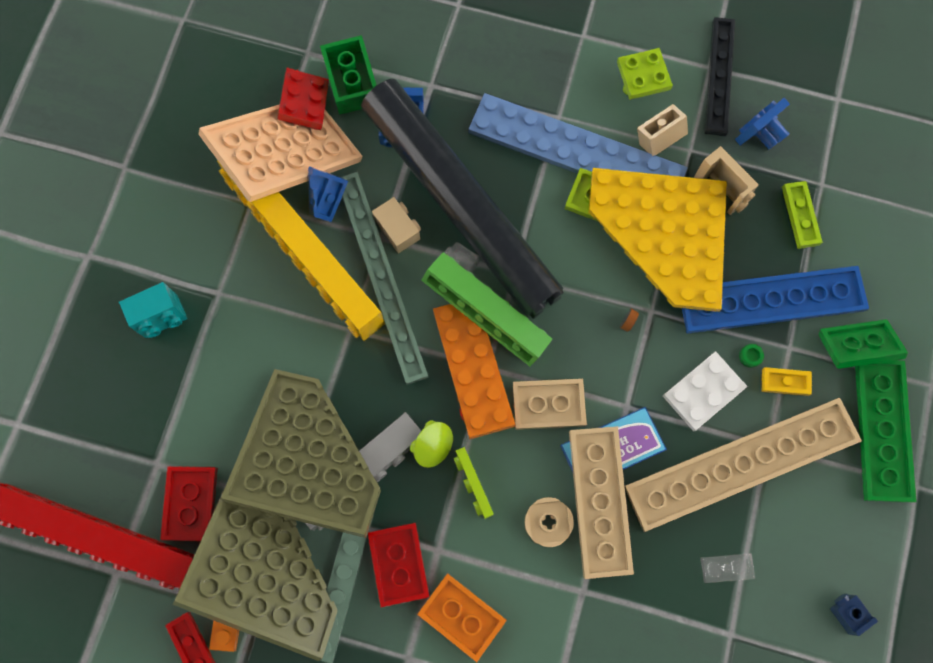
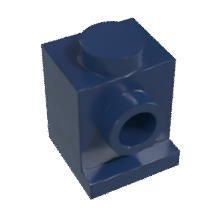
[830,594,878,636]

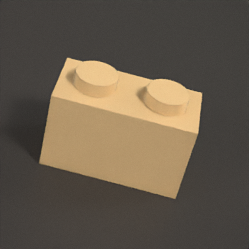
[637,104,688,156]
[372,197,421,254]

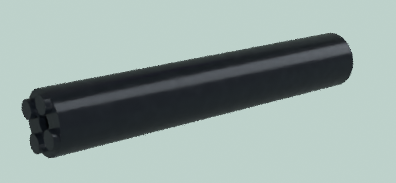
[361,79,564,319]

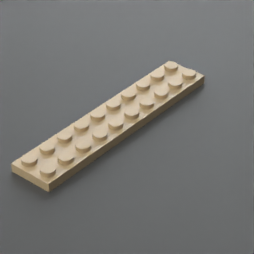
[624,398,862,532]

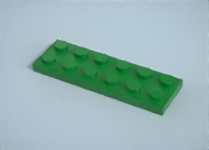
[855,360,917,503]

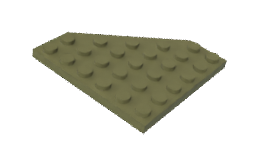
[221,369,381,538]
[173,474,338,661]

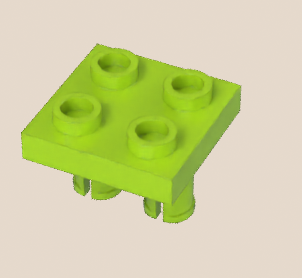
[617,48,673,100]

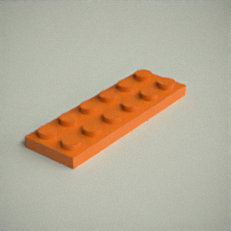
[433,304,515,440]

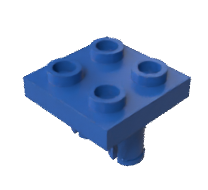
[735,98,790,150]

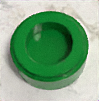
[739,344,764,368]

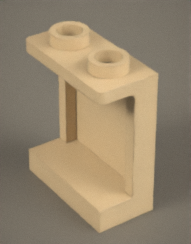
[694,146,759,215]

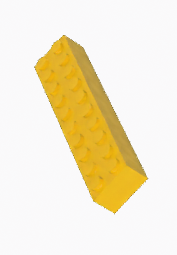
[217,160,385,341]

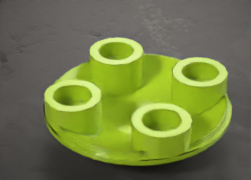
[410,420,453,468]

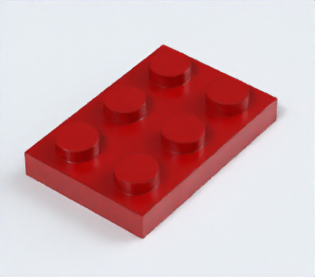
[277,68,329,131]
[160,466,218,541]
[368,523,430,607]

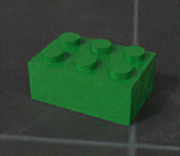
[320,35,377,115]

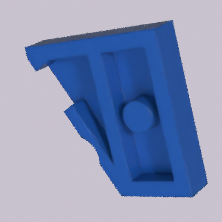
[308,166,348,222]

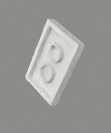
[663,351,748,432]

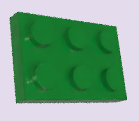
[819,319,908,369]

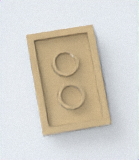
[513,379,587,430]

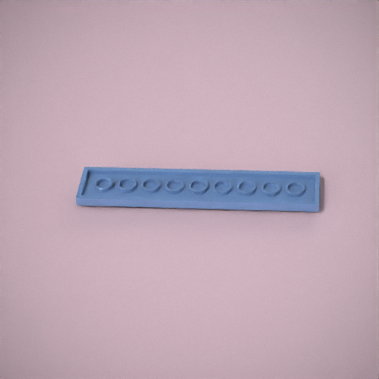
[468,93,688,177]

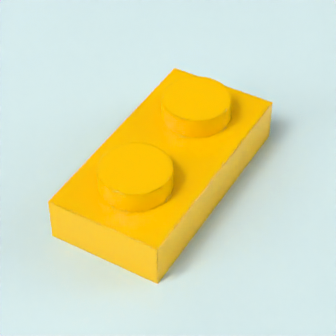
[762,367,812,396]

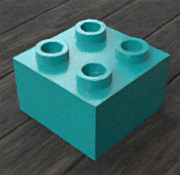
[119,282,188,338]

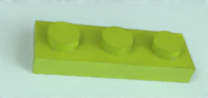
[782,181,823,249]
[453,447,494,519]

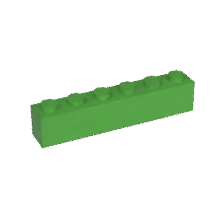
[421,252,552,367]

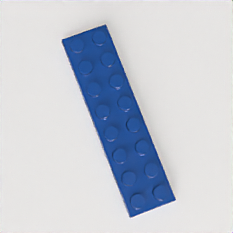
[682,266,869,334]

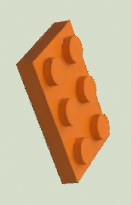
[417,573,507,662]

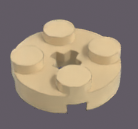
[524,497,574,547]

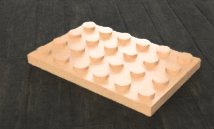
[199,104,363,202]

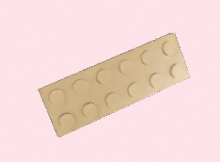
[569,426,634,579]

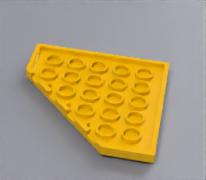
[589,168,727,312]

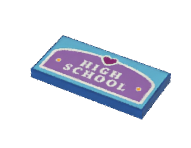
[560,407,667,473]

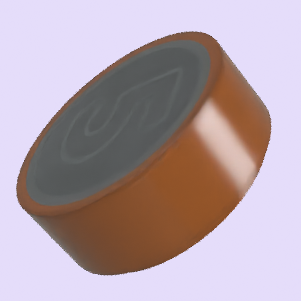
[620,308,639,332]

